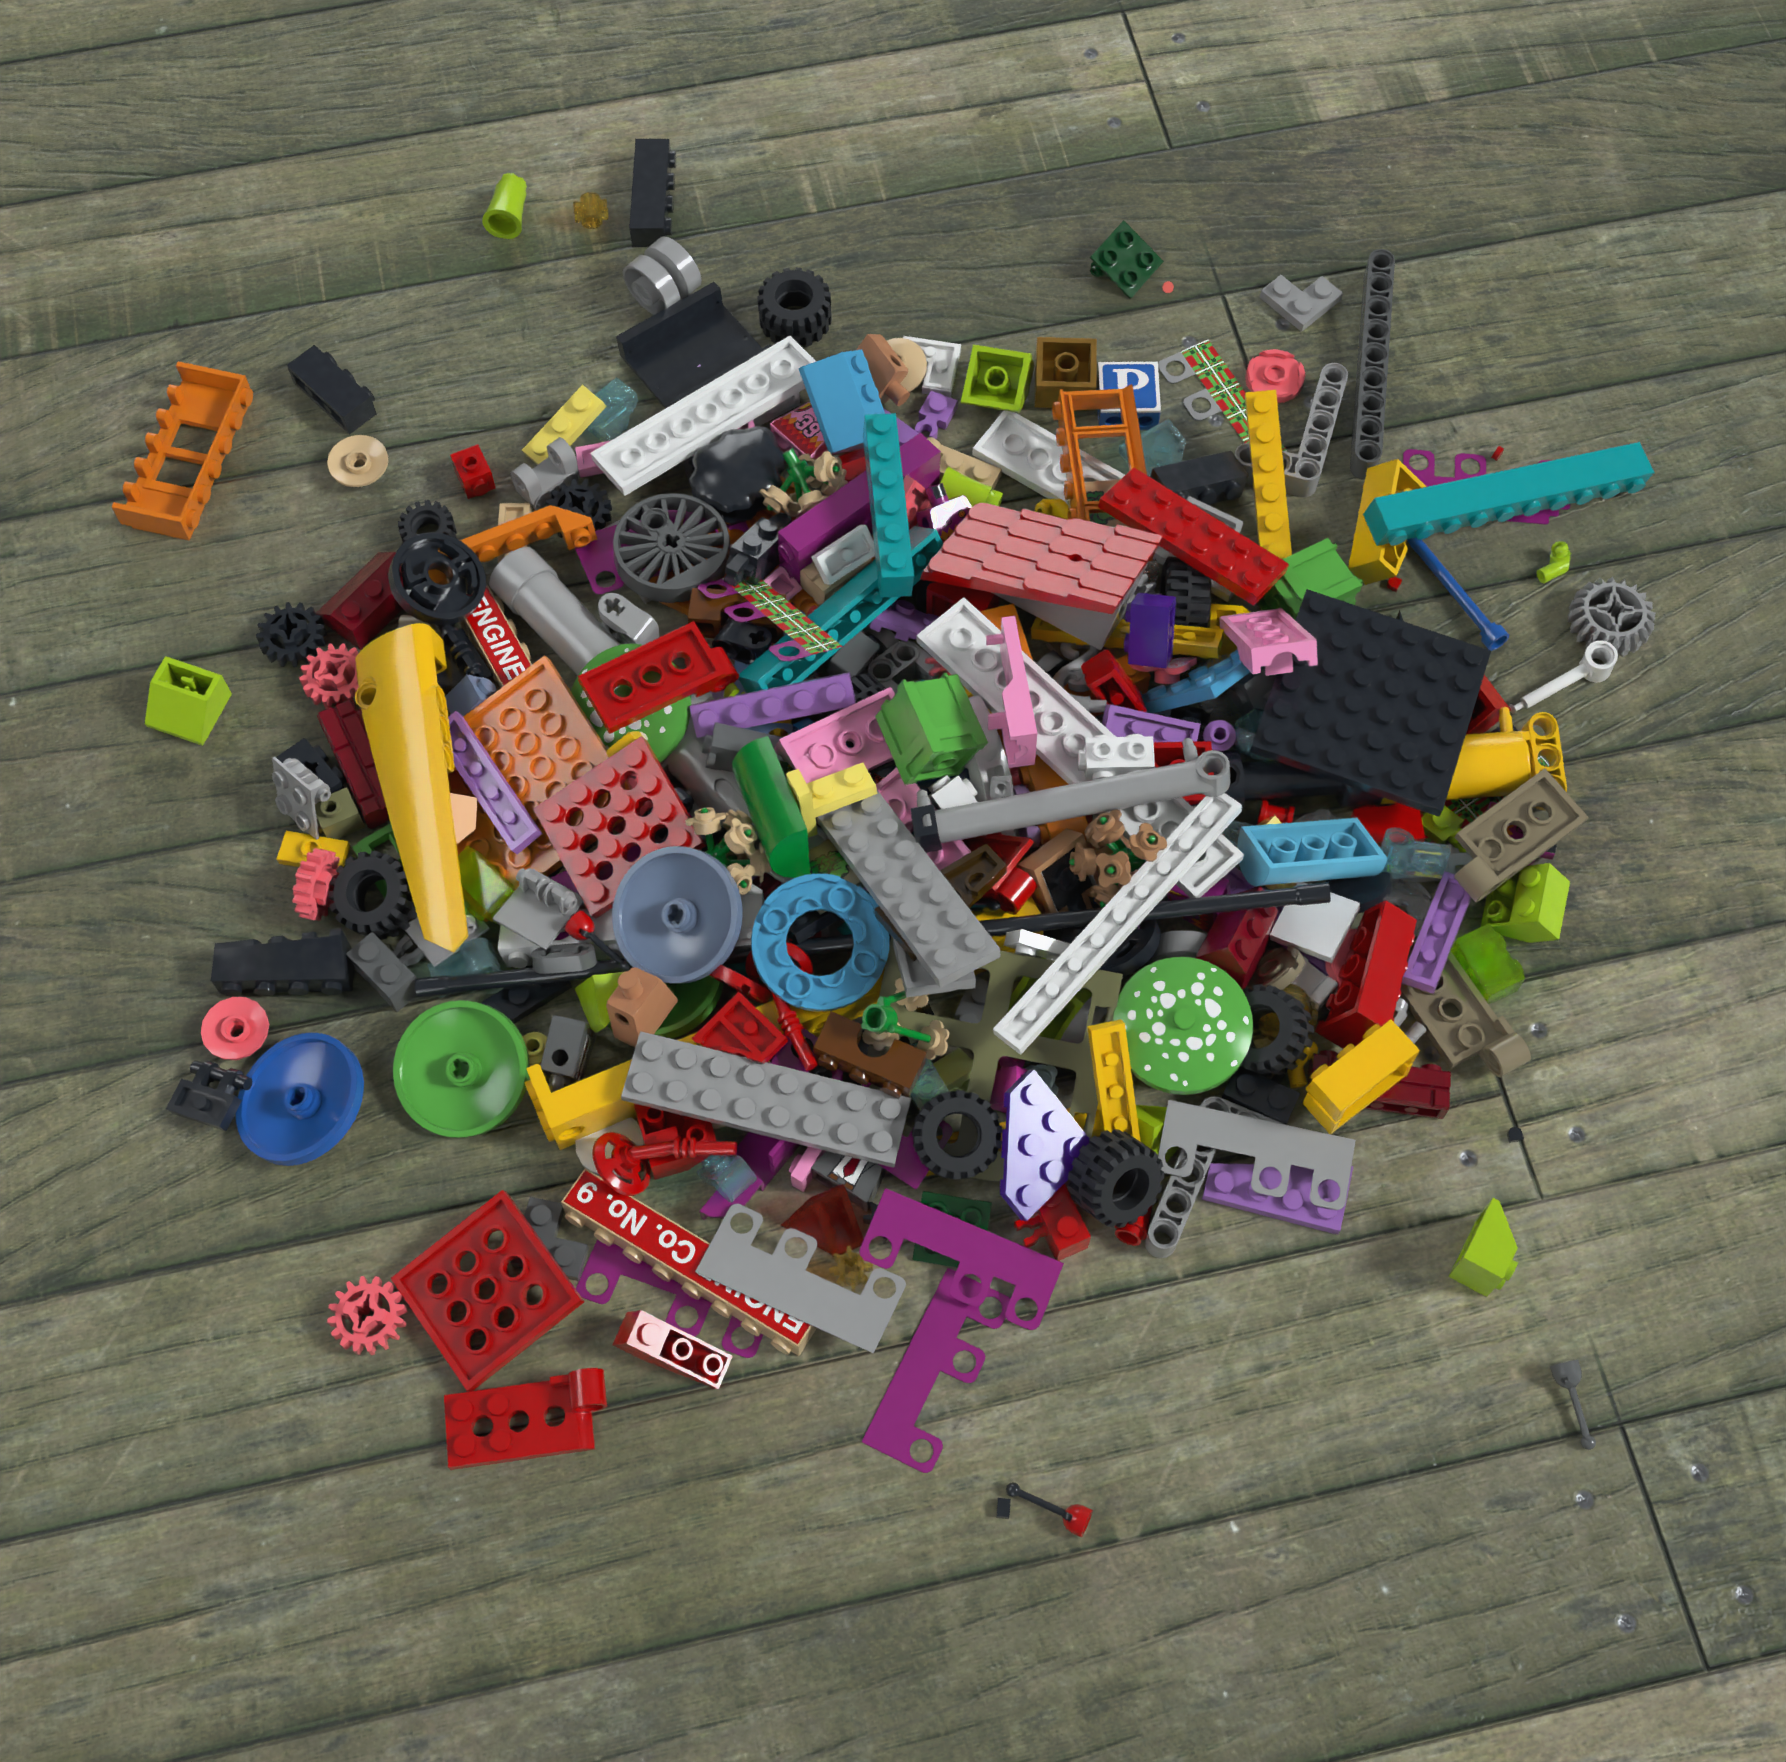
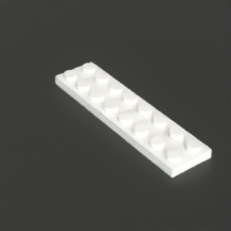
[591,336,816,496]

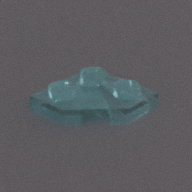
[1119,419,1186,477]

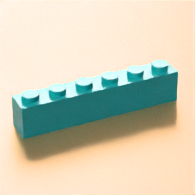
[863,413,914,598]

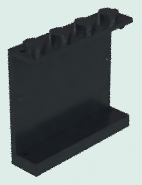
[616,282,772,409]

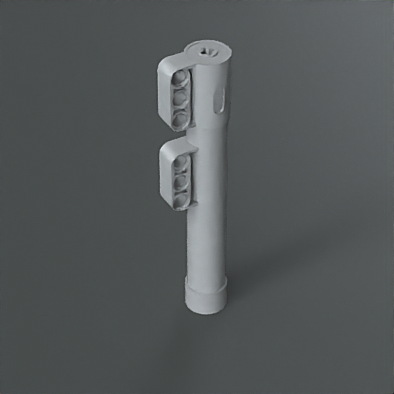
[489,547,761,859]

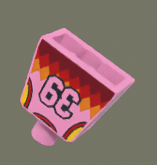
[770,402,828,459]

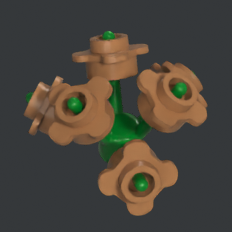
[1069,809,1167,908]

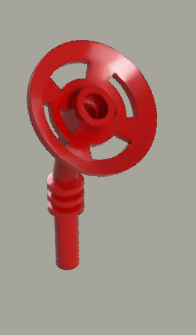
[745,942,818,1071]
[592,1132,737,1196]

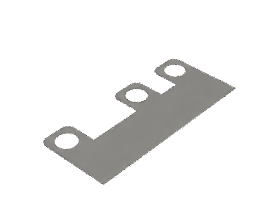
[695,1204,906,1354]

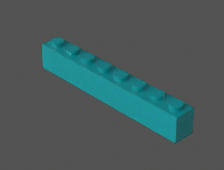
[738,526,943,693]

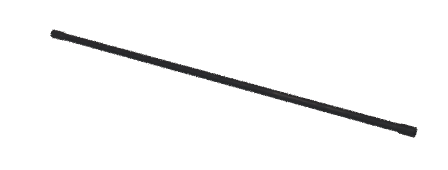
[415,882,1331,998]

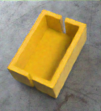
[1303,1019,1420,1134]

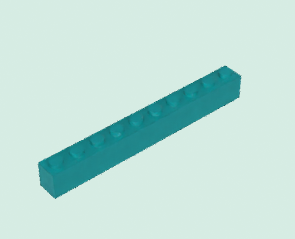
[1363,442,1655,546]

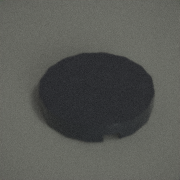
[1325,867,1392,913]

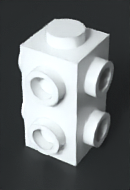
[1078,734,1155,781]

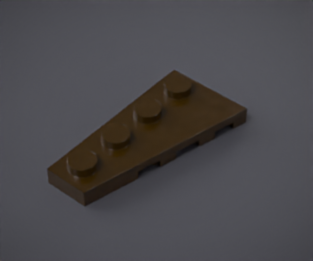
[874,843,1007,961]

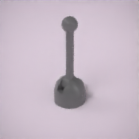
[1550,1360,1596,1450]

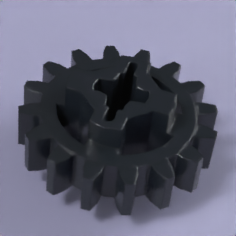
[546,479,612,538]
[256,602,327,667]

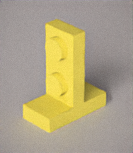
[786,762,877,838]

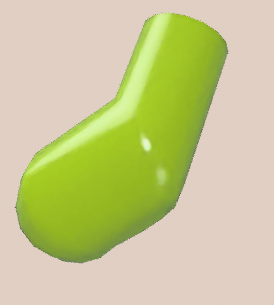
[1536,541,1571,584]

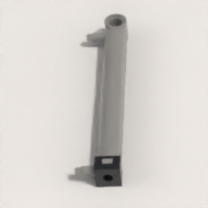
[910,738,1230,853]

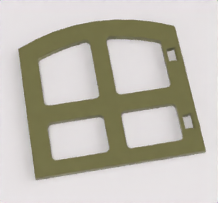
[861,936,1123,1181]

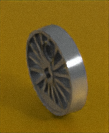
[613,494,731,603]

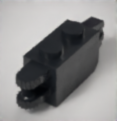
[724,512,792,587]

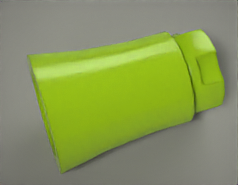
[482,173,527,239]
[940,466,1003,507]

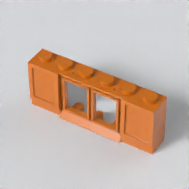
[112,361,253,541]

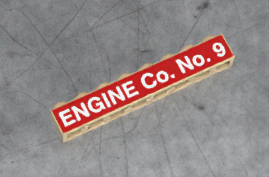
[458,586,532,691]
[561,1168,817,1356]

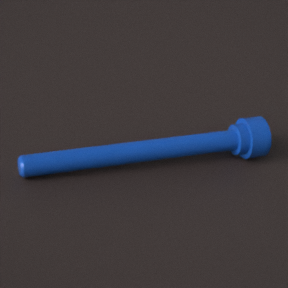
[1407,537,1509,651]

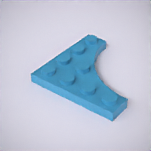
[1140,650,1250,713]

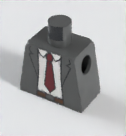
[541,1015,597,1093]
[811,1151,887,1212]

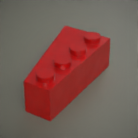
[1315,900,1417,1049]

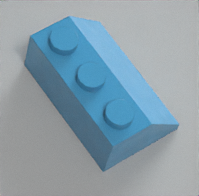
[798,349,885,455]

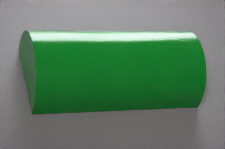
[732,736,810,878]

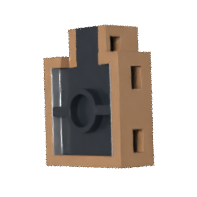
[1018,828,1099,914]

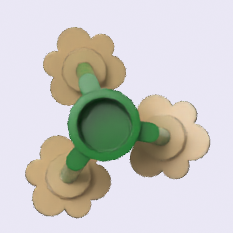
[861,978,949,1060]

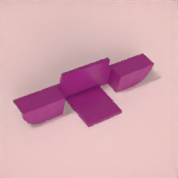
[699,1069,844,1220]

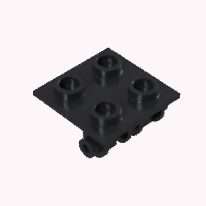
[437,625,493,696]

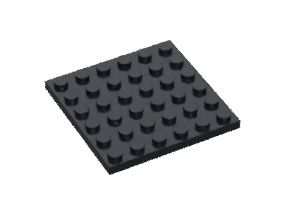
[1250,589,1491,817]

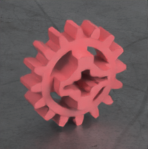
[299,643,359,709]
[292,848,340,921]
[327,1276,408,1355]

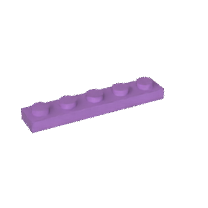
[689,672,856,738]
[448,711,543,854]

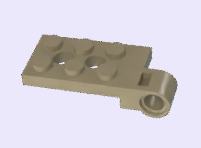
[1454,768,1589,903]
[1400,951,1531,1077]

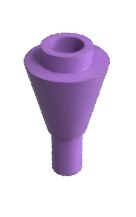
[1203,720,1236,751]

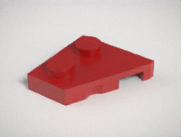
[691,992,789,1064]

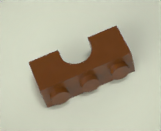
[688,587,787,643]
[813,1011,927,1099]

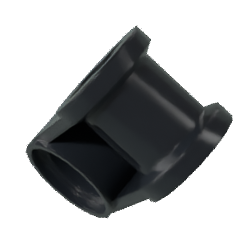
[712,617,772,665]

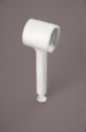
[1509,640,1618,715]

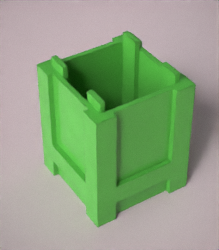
[1257,538,1363,620]
[875,673,988,785]

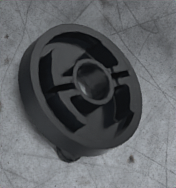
[388,533,486,630]
[1060,884,1161,978]

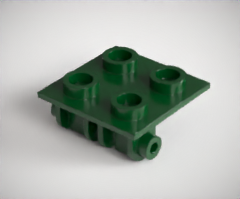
[1090,220,1164,299]
[912,1191,992,1268]

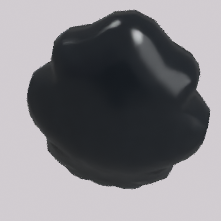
[689,426,787,526]

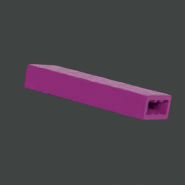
[778,432,941,586]

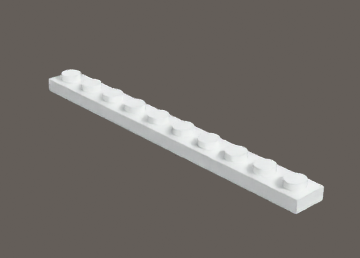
[993,793,1242,1055]

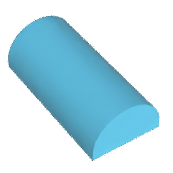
[1237,818,1388,886]

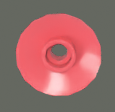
[201,997,269,1060]

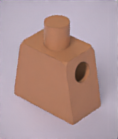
[857,334,910,406]
[606,967,678,1047]

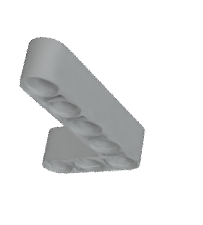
[1235,363,1348,497]
[1145,1096,1285,1258]

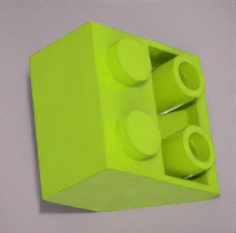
[145,656,232,746]
[1480,863,1570,943]

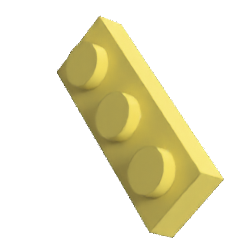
[522,385,606,465]

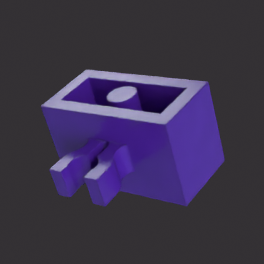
[1124,593,1176,668]

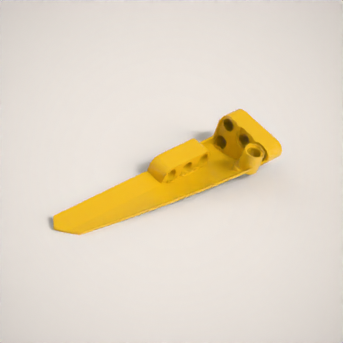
[355,623,468,953]

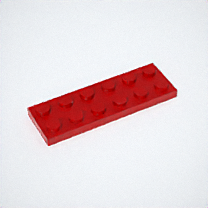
[1098,468,1289,606]

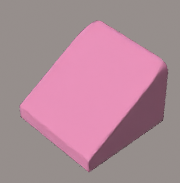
[763,566,802,601]

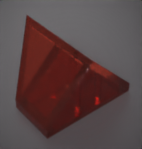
[781,1184,864,1258]

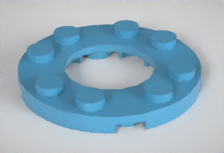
[751,874,889,1012]

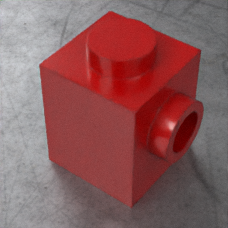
[450,444,496,499]

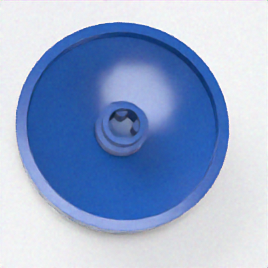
[236,1033,364,1166]

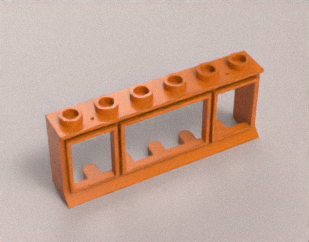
[1052,384,1155,561]

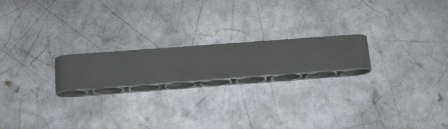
[1350,249,1395,480]

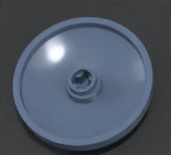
[612,846,743,984]

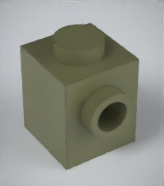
[315,787,365,839]

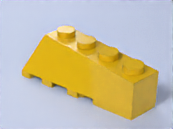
[1348,459,1427,585]

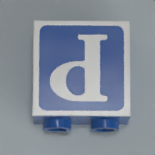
[1096,362,1161,430]

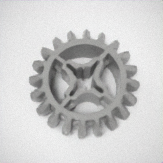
[1567,576,1656,657]

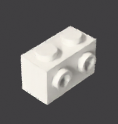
[928,775,978,810]

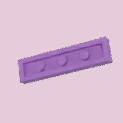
[1402,871,1471,994]

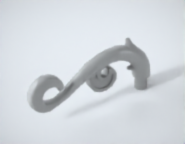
[1053,642,1107,713]

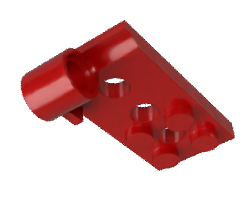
[578,621,739,734]
[962,833,1037,915]
[444,1368,607,1470]

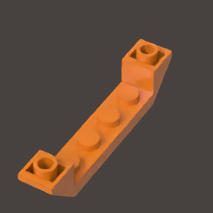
[428,505,597,585]

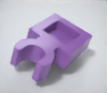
[915,391,958,439]

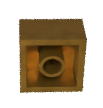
[1035,337,1097,408]

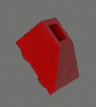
[634,1104,716,1180]

